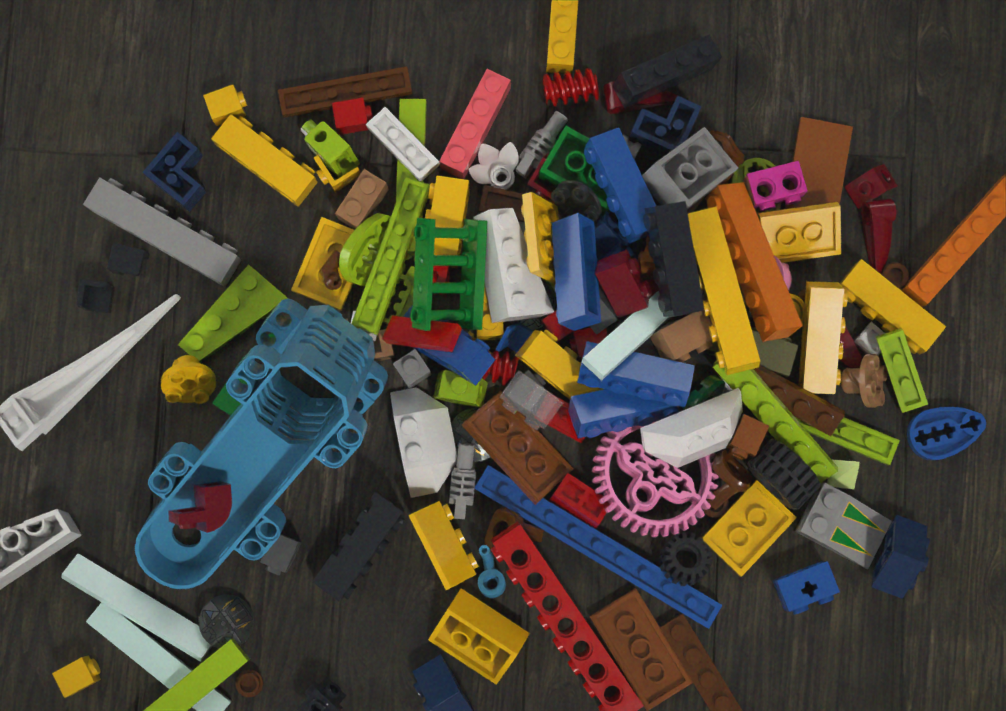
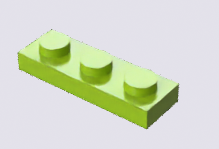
[876,328,928,413]

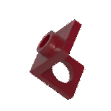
[528,153,555,200]
[845,164,898,209]

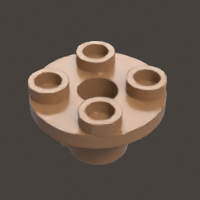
[841,354,888,408]

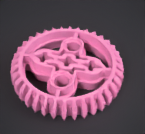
[592,422,719,537]

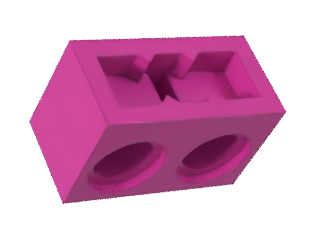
[743,161,807,212]

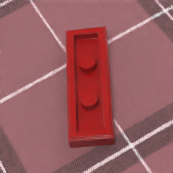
[382,315,462,352]

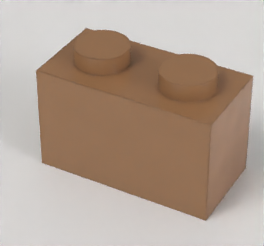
[335,169,389,230]
[650,311,713,362]

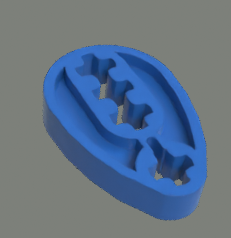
[907,407,986,460]

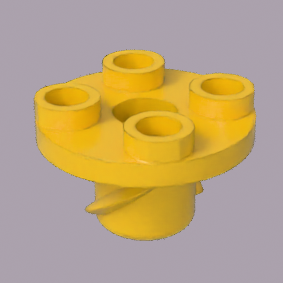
[161,355,216,404]

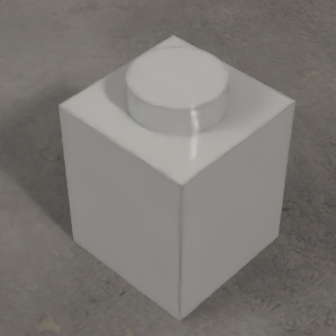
[393,349,432,389]

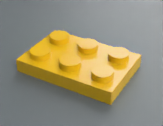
[521,192,559,284]
[758,202,841,263]
[291,217,363,311]
[702,480,797,577]

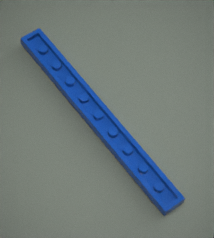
[474,465,722,629]

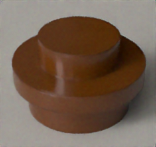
[236,669,264,697]

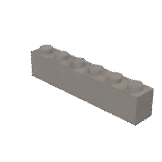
[83,177,241,287]

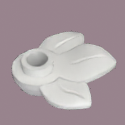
[469,142,519,190]

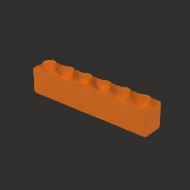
[901,174,1006,307]
[705,182,803,342]

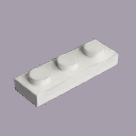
[366,107,440,182]

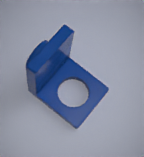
[496,322,533,352]

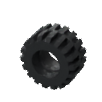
[747,439,821,510]

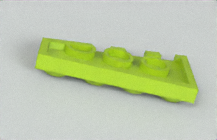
[178,264,288,363]

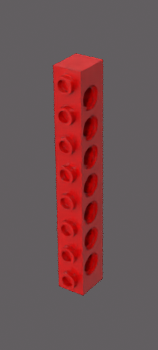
[490,521,644,711]

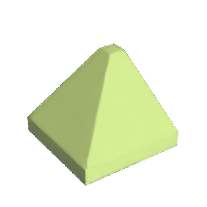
[827,460,860,489]

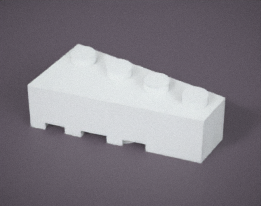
[473,208,554,323]
[0,509,82,590]

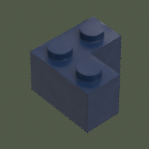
[629,96,702,156]
[143,132,206,212]
[594,210,640,263]
[871,515,930,599]
[412,654,475,711]

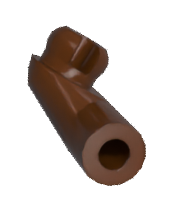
[321,250,342,290]

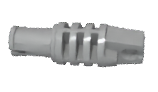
[516,111,568,179]
[449,443,476,519]

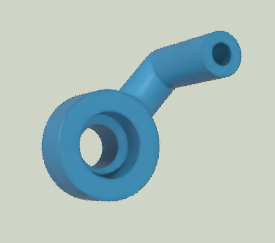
[478,545,506,598]

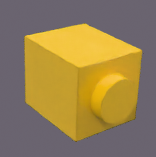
[203,85,248,126]
[52,655,101,698]

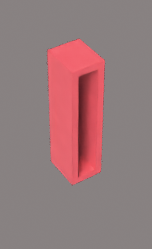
[439,69,511,179]

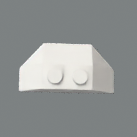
[390,387,457,498]
[640,388,742,468]

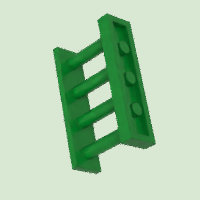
[410,218,488,331]

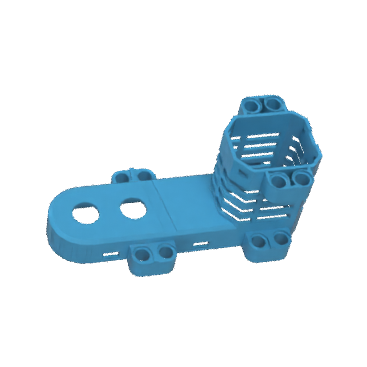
[135,299,388,589]

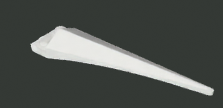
[0,294,181,451]

